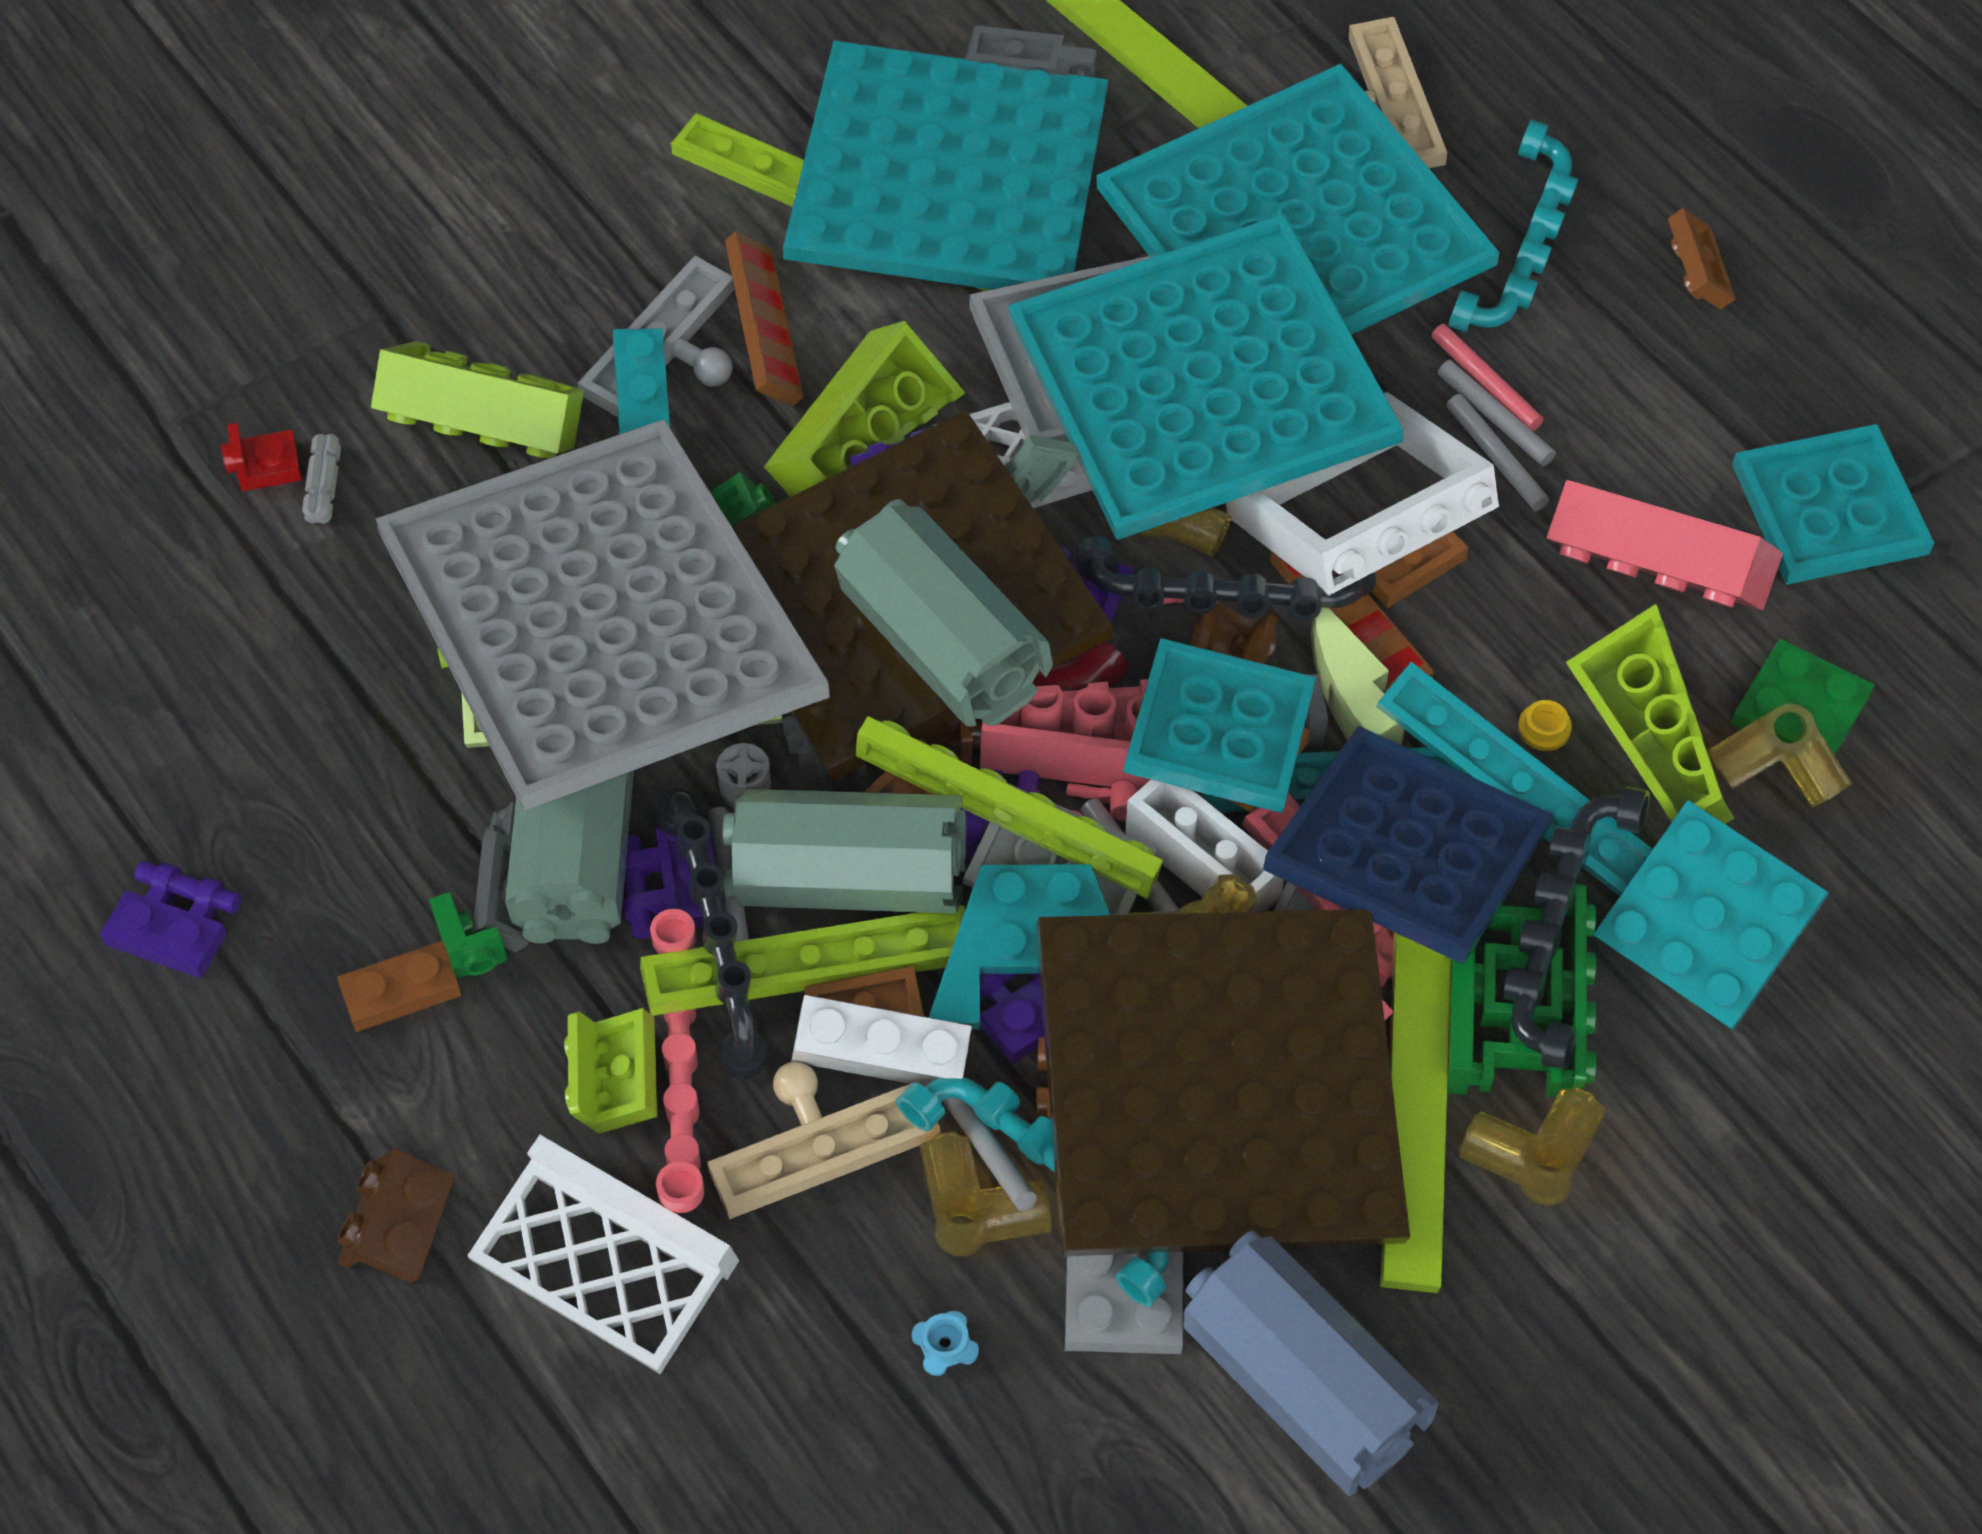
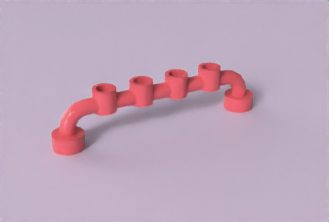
[650,909,704,1213]

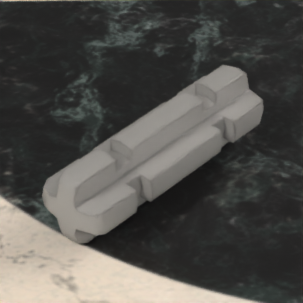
[302,434,341,524]

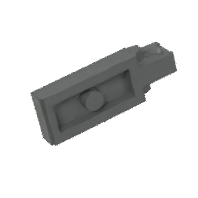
[965,25,1097,77]
[472,802,529,952]

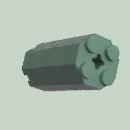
[834,499,1053,726]
[505,770,634,944]
[723,789,967,914]

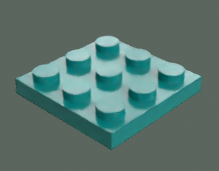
[1732,424,1934,585]
[1123,638,1316,813]
[1594,800,1829,1030]

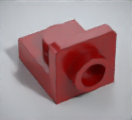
[221,422,302,491]

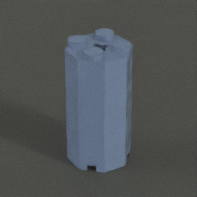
[1183,1230,1439,1496]

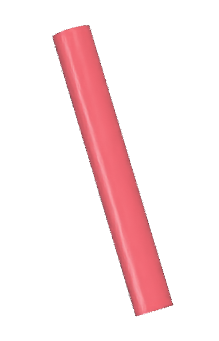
[1431,324,1544,431]

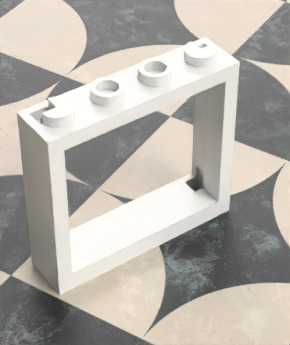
[1226,392,1499,595]

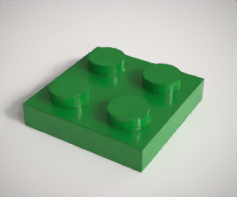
[1731,639,1875,771]

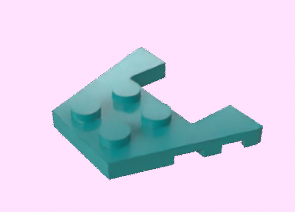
[930,864,1110,1030]

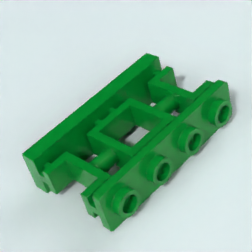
[1447,884,1596,1102]

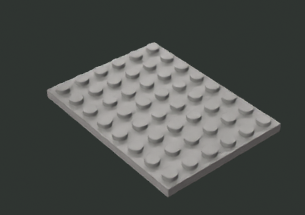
[376,420,830,811]

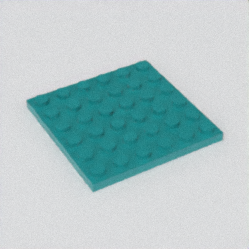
[783,40,1108,290]
[1097,64,1499,335]
[1008,214,1403,540]

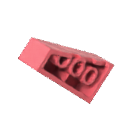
[1546,480,1783,611]
[980,679,1151,791]

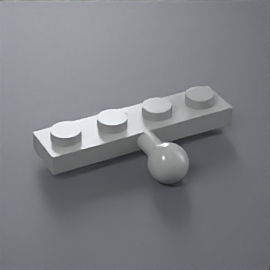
[578,256,735,417]

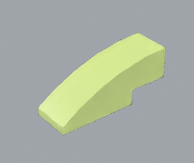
[1310,608,1404,745]

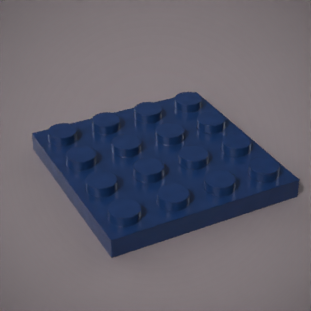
[1262,726,1554,965]

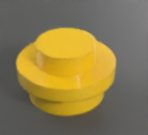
[1518,700,1572,751]

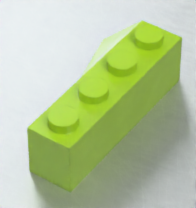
[764,321,965,497]
[371,341,584,459]
[1566,604,1734,824]

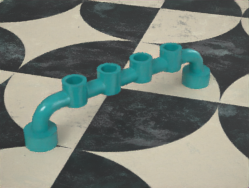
[1448,119,1579,333]
[896,1077,1170,1307]

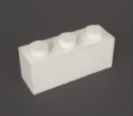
[1126,780,1284,913]
[791,995,972,1086]

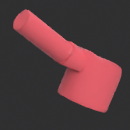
[1066,780,1137,821]

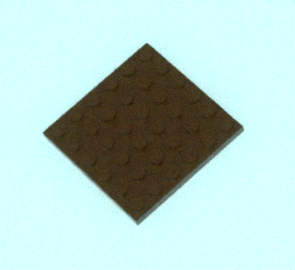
[731,410,1114,781]
[1036,909,1410,1257]

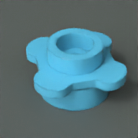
[912,1311,979,1376]

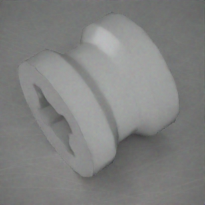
[716,743,772,808]

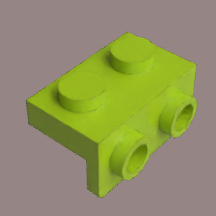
[564,1008,657,1134]

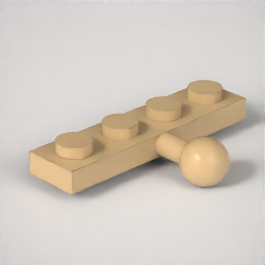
[1349,17,1447,168]
[707,1061,941,1220]

